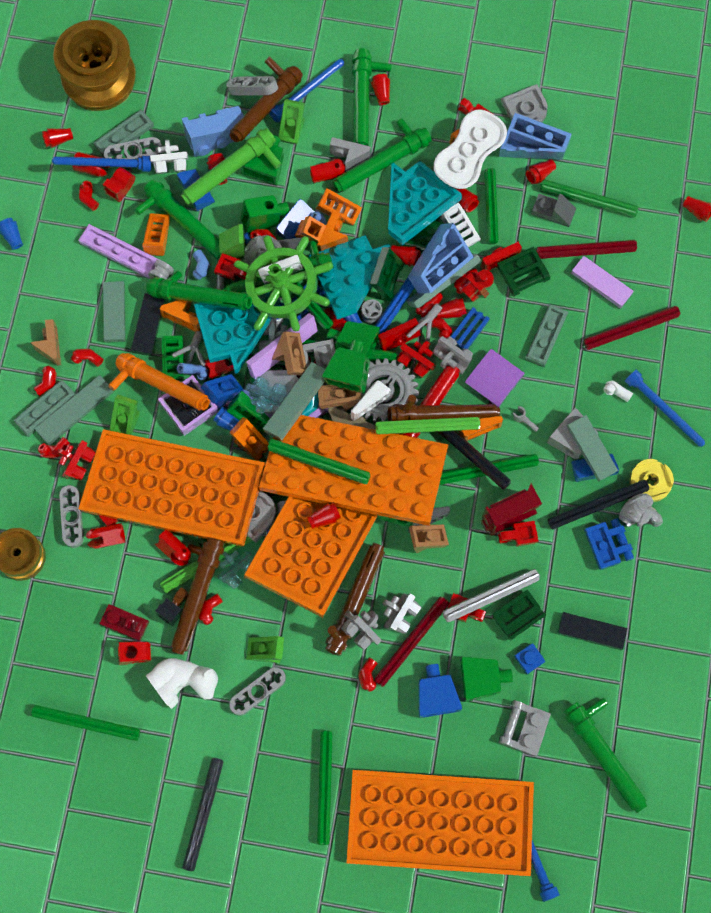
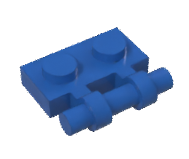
[584,518,634,570]

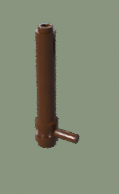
[229,56,303,142]
[387,394,500,421]
[171,537,224,655]
[325,543,385,656]

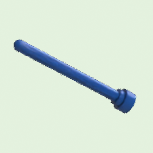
[269,59,344,123]
[52,155,151,172]
[625,369,705,447]
[531,841,560,902]

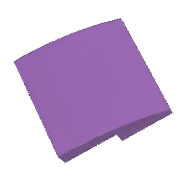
[465,349,525,407]

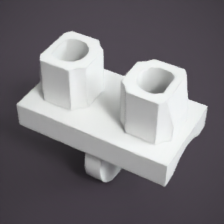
[150,140,188,174]

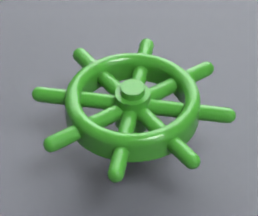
[234,236,333,332]

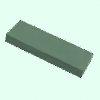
[94,109,154,157]
[103,281,126,343]
[525,304,568,367]
[13,379,76,437]
[567,415,618,482]

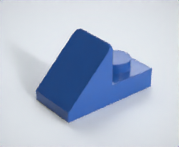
[201,374,244,409]

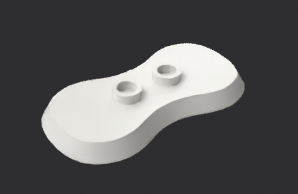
[434,110,507,189]

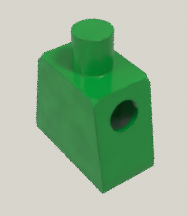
[241,135,284,186]
[240,195,290,234]
[327,321,380,359]
[322,340,370,394]
[460,657,513,702]

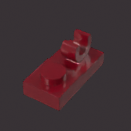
[99,604,149,642]

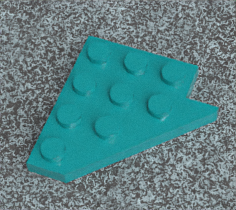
[388,161,462,245]
[308,235,390,320]
[194,291,281,374]

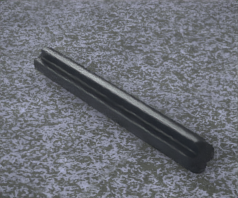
[438,431,511,490]
[547,480,649,530]
[182,758,224,872]

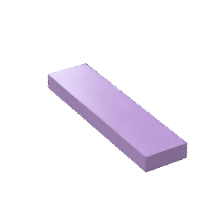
[78,224,159,279]
[246,313,318,380]

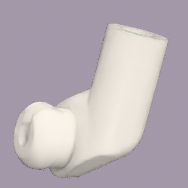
[603,380,633,402]

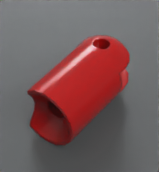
[72,152,110,177]
[310,159,345,184]
[204,359,234,379]
[85,523,125,549]
[155,530,191,566]

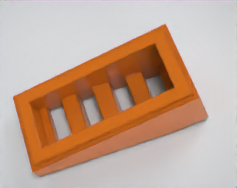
[315,188,362,226]
[143,213,170,256]
[458,416,503,441]

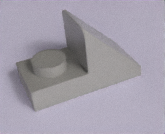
[330,137,371,172]

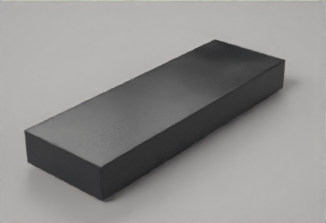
[131,293,165,356]
[558,612,628,650]

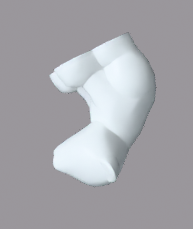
[146,658,218,709]

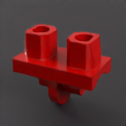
[461,270,494,302]
[397,341,436,378]
[57,440,96,481]

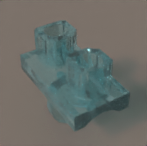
[245,376,287,414]
[217,550,254,589]

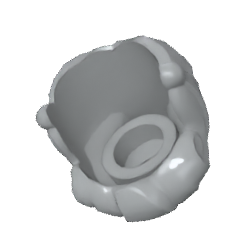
[619,493,663,527]

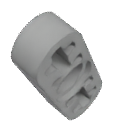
[226,76,278,95]
[104,137,162,159]
[59,485,84,548]
[230,667,286,716]

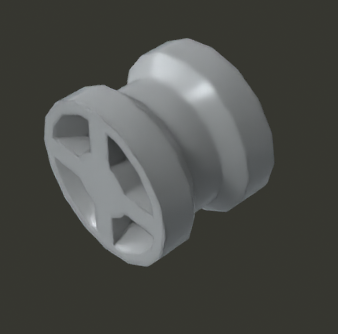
[148,260,174,279]
[361,299,382,324]

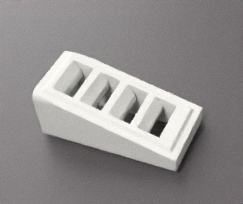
[441,203,481,247]
[351,380,391,421]

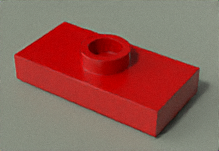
[480,241,522,271]
[378,318,421,351]

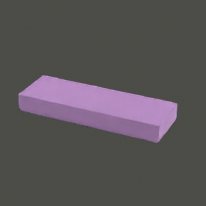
[571,256,634,309]

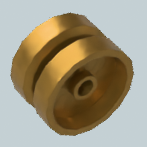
[0,528,46,581]

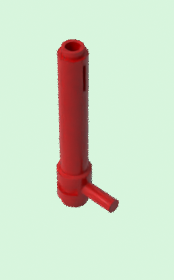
[399,365,460,438]

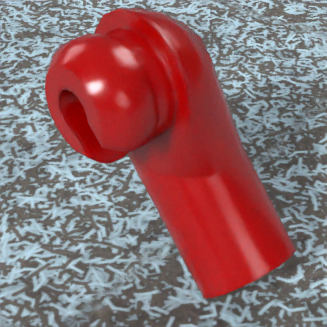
[79,181,99,211]
[454,268,478,294]
[416,293,443,317]
[425,317,452,338]
[71,348,104,367]
[34,366,57,396]
[38,437,71,458]
[199,593,223,625]
[358,657,378,692]

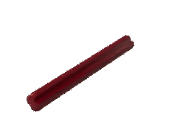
[536,240,637,259]
[583,306,681,350]
[374,597,449,687]

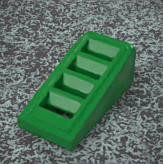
[162,335,184,380]
[226,391,270,434]

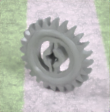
[354,358,419,423]

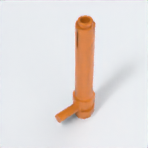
[108,353,210,410]

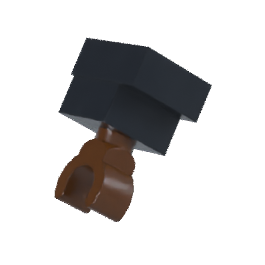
[155,587,188,627]

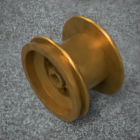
[53,20,136,111]

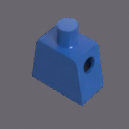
[418,664,462,718]

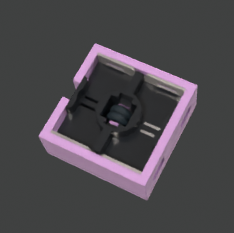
[158,375,218,436]

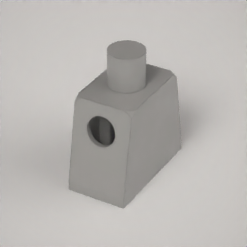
[547,408,598,460]

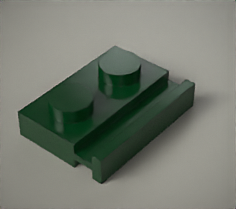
[491,589,546,641]

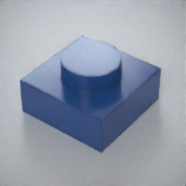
[514,643,546,674]

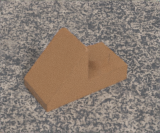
[31,319,61,366]
[272,331,307,376]
[318,385,362,410]
[409,524,449,553]

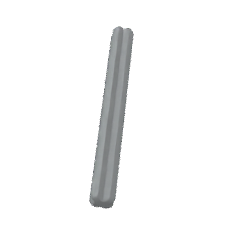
[443,569,540,622]

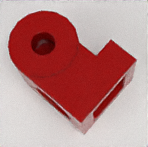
[103,167,135,202]
[118,642,151,665]

